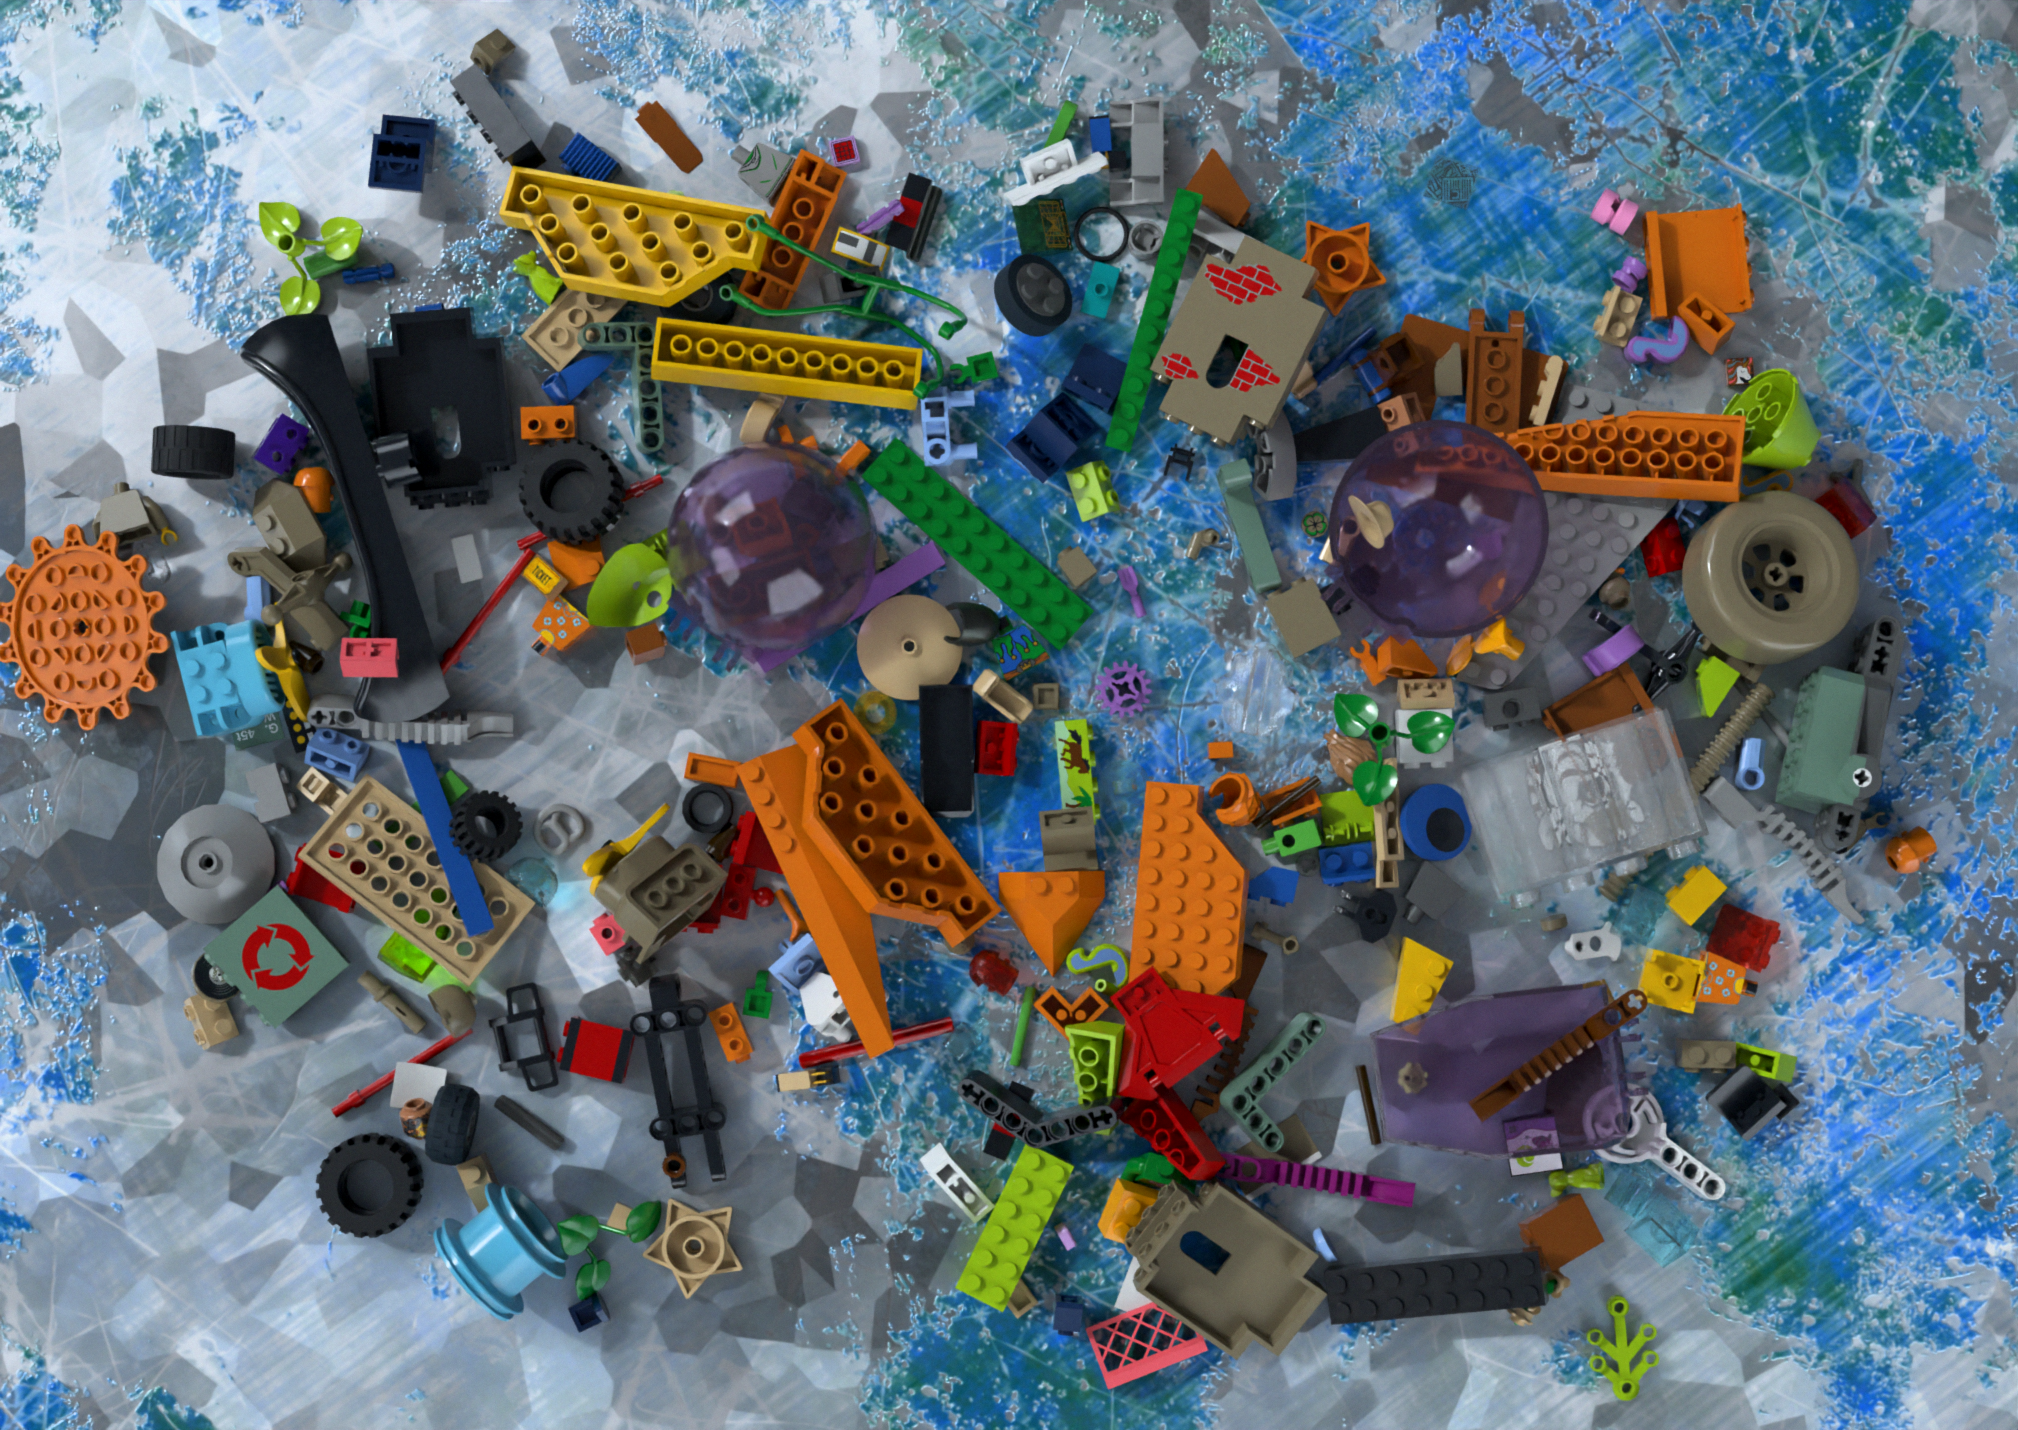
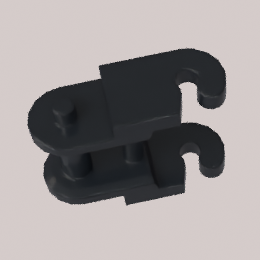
[1163,443,1195,482]

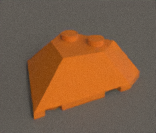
[999,871,1105,977]

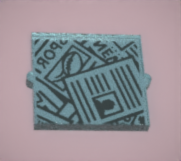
[1423,154,1481,210]

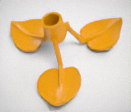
[1446,571,1525,678]

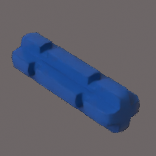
[342,263,395,284]

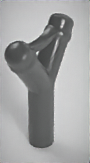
[1829,459,1874,513]

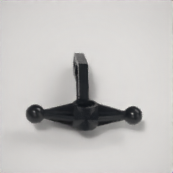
[1588,608,1703,718]

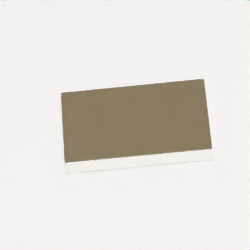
[1224,1114,1322,1201]

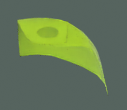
[586,543,672,627]

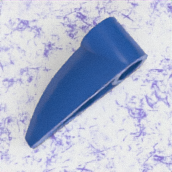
[541,353,615,406]

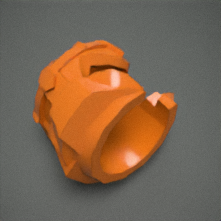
[1208,772,1261,827]

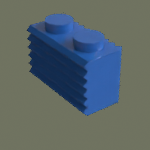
[559,132,622,183]

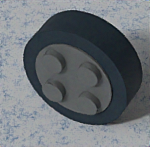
[994,254,1072,337]

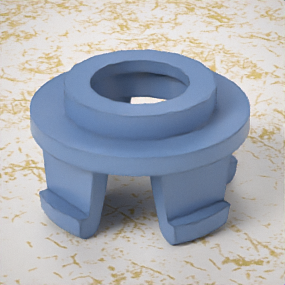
[1675,499,1711,530]

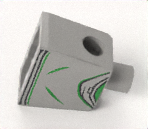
[731,143,796,206]

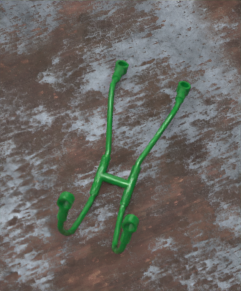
[719,214,968,400]

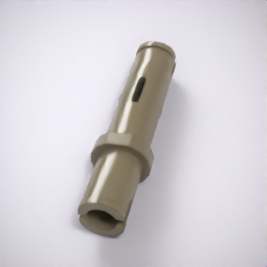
[357,970,427,1034]

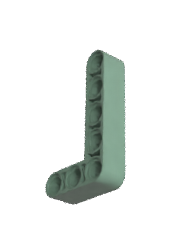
[577,322,664,455]
[1216,458,1282,595]
[1220,1012,1326,1152]

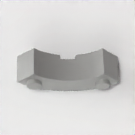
[1245,409,1297,501]

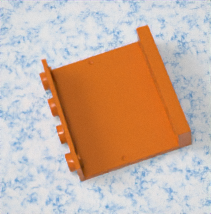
[1641,203,1755,321]

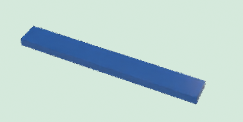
[395,739,495,938]

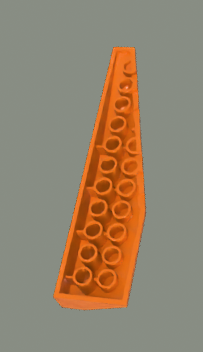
[1414,410,1746,503]
[735,744,895,1059]

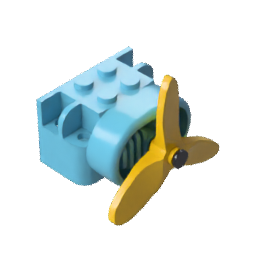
[170,601,311,737]

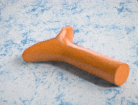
[774,888,811,942]

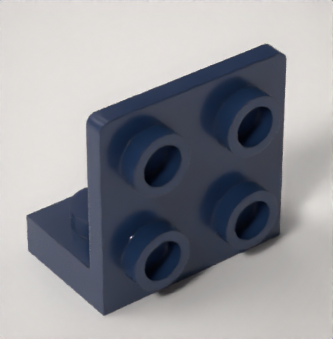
[1061,343,1128,414]

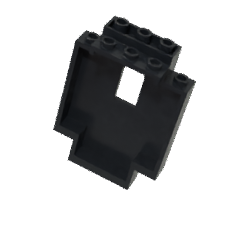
[366,307,517,510]

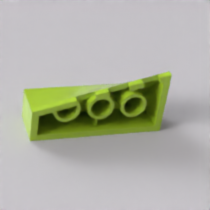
[1065,1021,1126,1136]

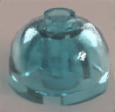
[504,857,558,907]

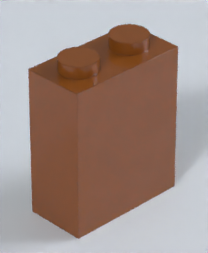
[1518,1193,1605,1272]

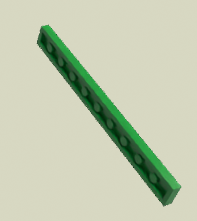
[1105,188,1204,452]

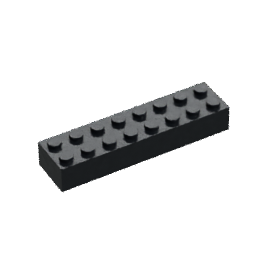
[1324,1246,1549,1325]

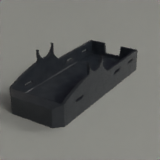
[919,684,974,818]

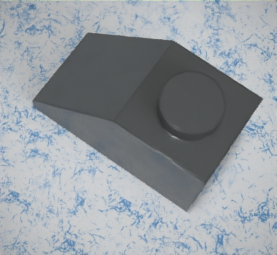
[819,265,884,304]

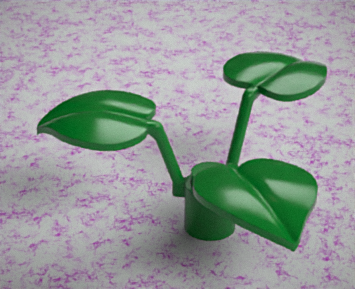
[1334,693,1455,807]
[557,1200,662,1301]

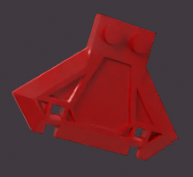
[1110,965,1245,1101]

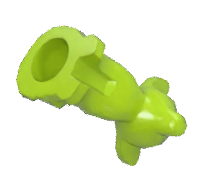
[512,250,564,307]
[1548,1161,1605,1197]

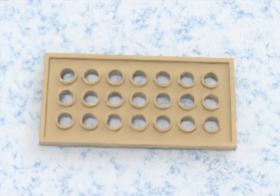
[298,773,536,987]

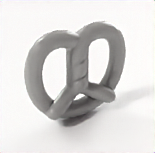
[533,803,586,856]

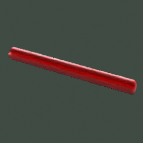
[799,1017,954,1069]

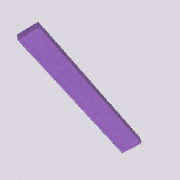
[751,541,946,674]

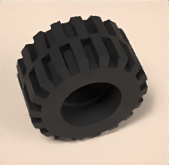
[449,790,523,863]

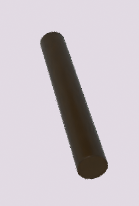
[1252,774,1322,830]
[1355,1064,1382,1145]

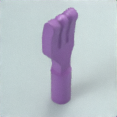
[1117,566,1147,619]

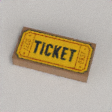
[520,554,569,602]

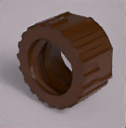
[662,1152,687,1178]

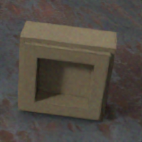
[1033,683,1060,710]

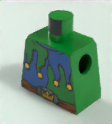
[991,615,1050,682]

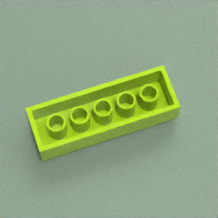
[955,1144,1075,1312]

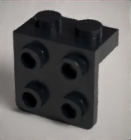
[1705,1063,1787,1142]

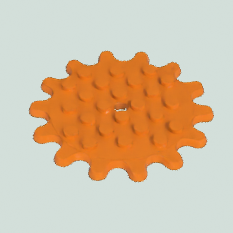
[0,524,171,731]

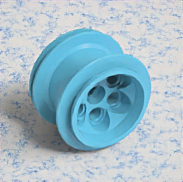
[433,1183,568,1322]

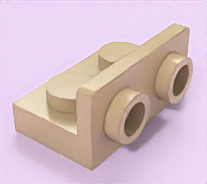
[1592,285,1643,349]
[1397,678,1455,710]

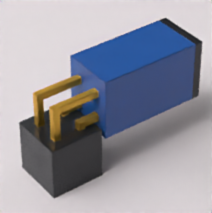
[1089,115,1127,172]

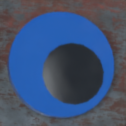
[1400,784,1472,861]

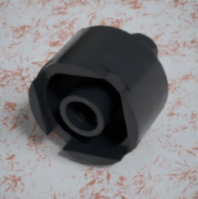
[371,429,426,490]

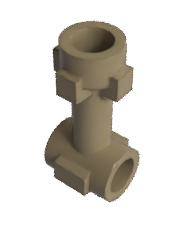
[1250,921,1301,955]

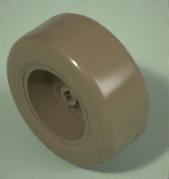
[1682,490,1861,665]

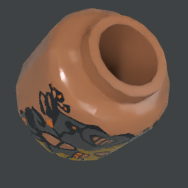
[399,1098,433,1140]

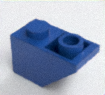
[1247,866,1300,907]

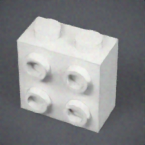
[1395,708,1453,769]

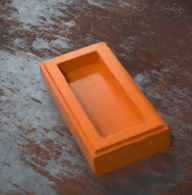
[684,752,742,788]

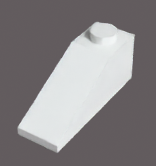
[920,1143,995,1223]

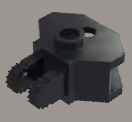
[1333,890,1398,944]

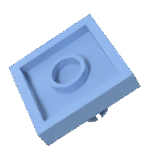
[768,933,827,995]

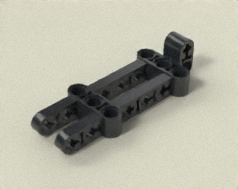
[630,973,727,1189]

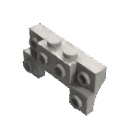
[1110,97,1169,207]

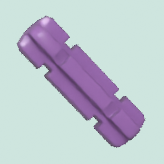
[856,199,904,237]

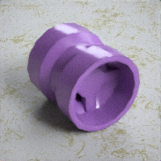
[1611,256,1649,293]

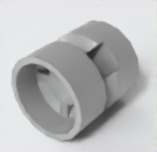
[1128,220,1163,261]

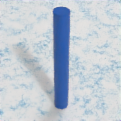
[1313,325,1377,385]

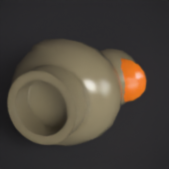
[1598,567,1631,610]

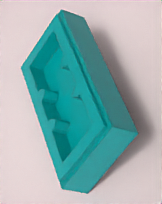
[1080,261,1120,320]

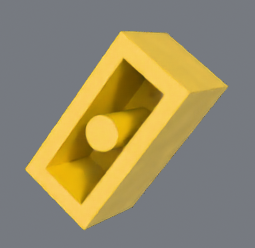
[1662,865,1728,926]

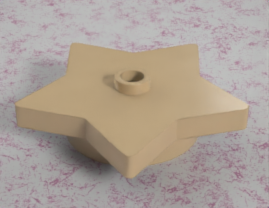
[642,1198,743,1299]

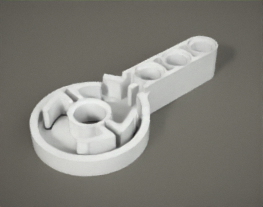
[1582,1083,1726,1200]

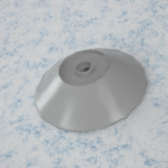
[157,804,275,924]

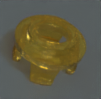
[853,691,897,735]

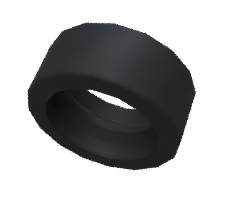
[682,783,733,833]

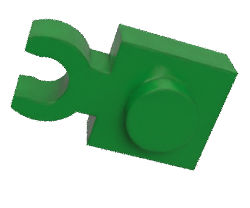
[950,351,998,385]

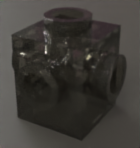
[617,945,660,988]

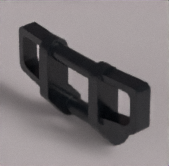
[488,982,558,1092]

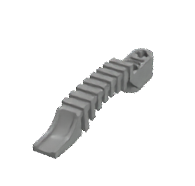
[307,693,513,745]
[1700,775,1866,924]

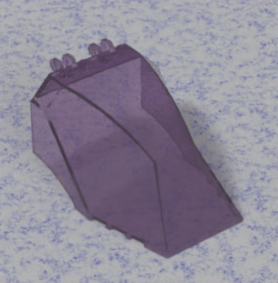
[1370,979,1649,1161]

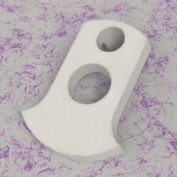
[1565,921,1621,961]

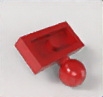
[719,863,775,920]

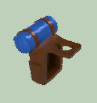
[1347,332,1426,405]

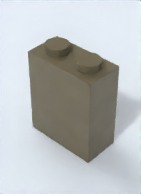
[1263,577,1341,660]

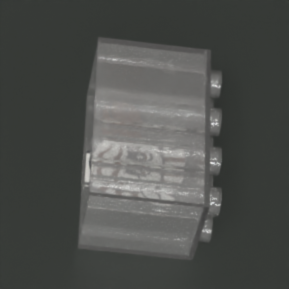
[1455,704,1709,909]

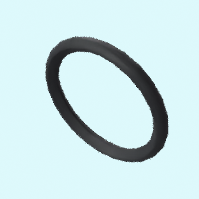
[1074,207,1129,262]

